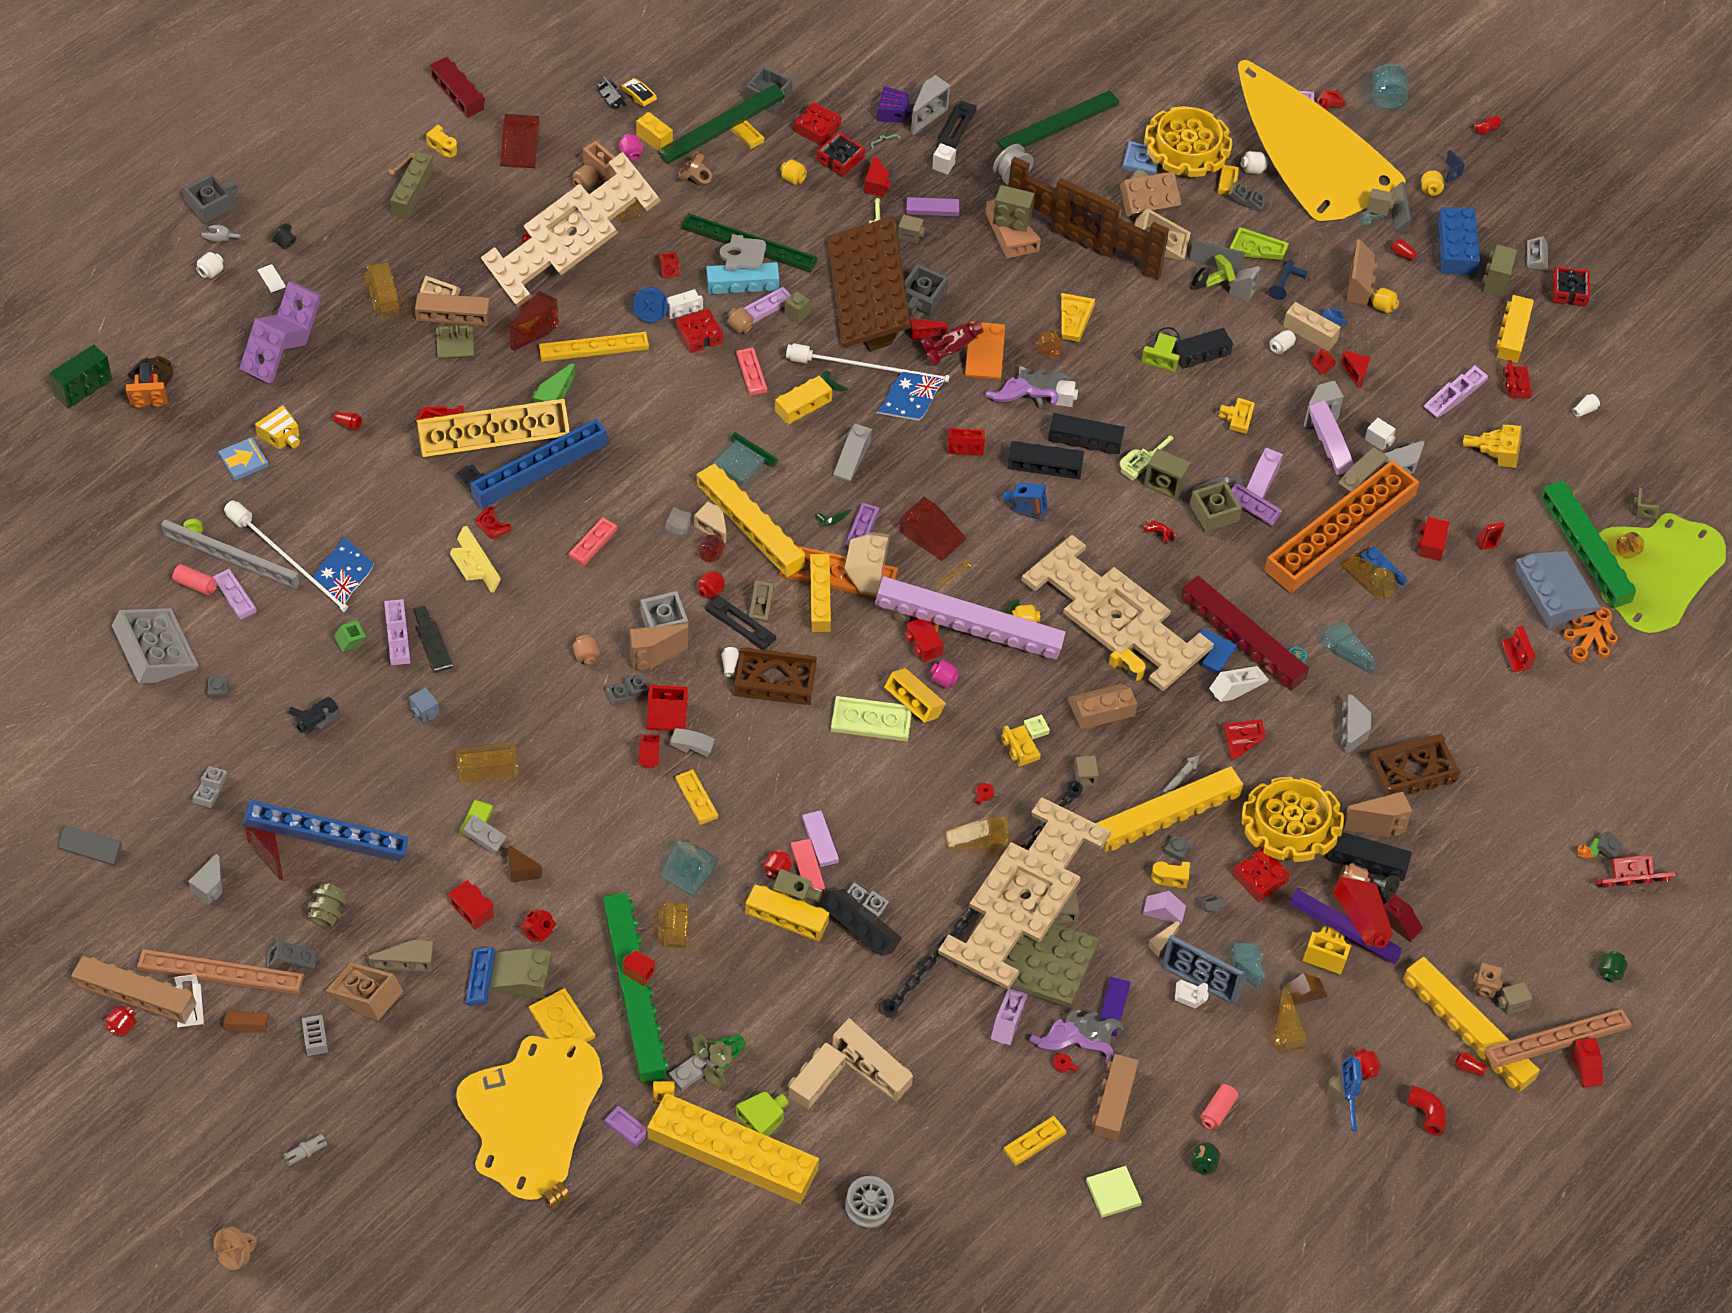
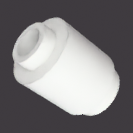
[1270,330,1296,354]

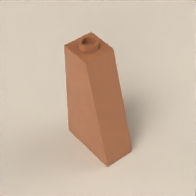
[986,199,1041,259]

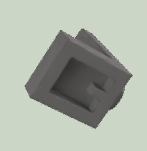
[267,941,316,970]

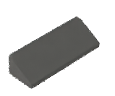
[1391,182,1411,232]
[1189,239,1245,273]
[58,825,123,865]

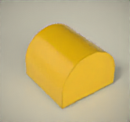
[653,1081,674,1102]

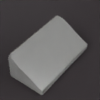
[1527,236,1548,270]

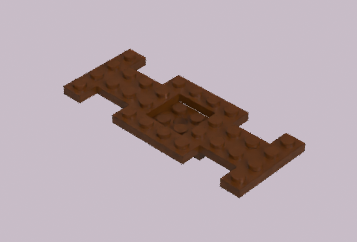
[1008,156,1169,280]

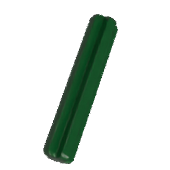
[730,432,778,467]

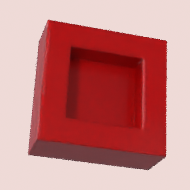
[1311,349,1336,374]

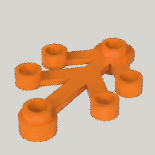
[1563,607,1618,663]

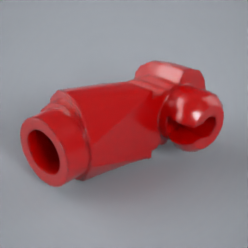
[1474,115,1502,135]

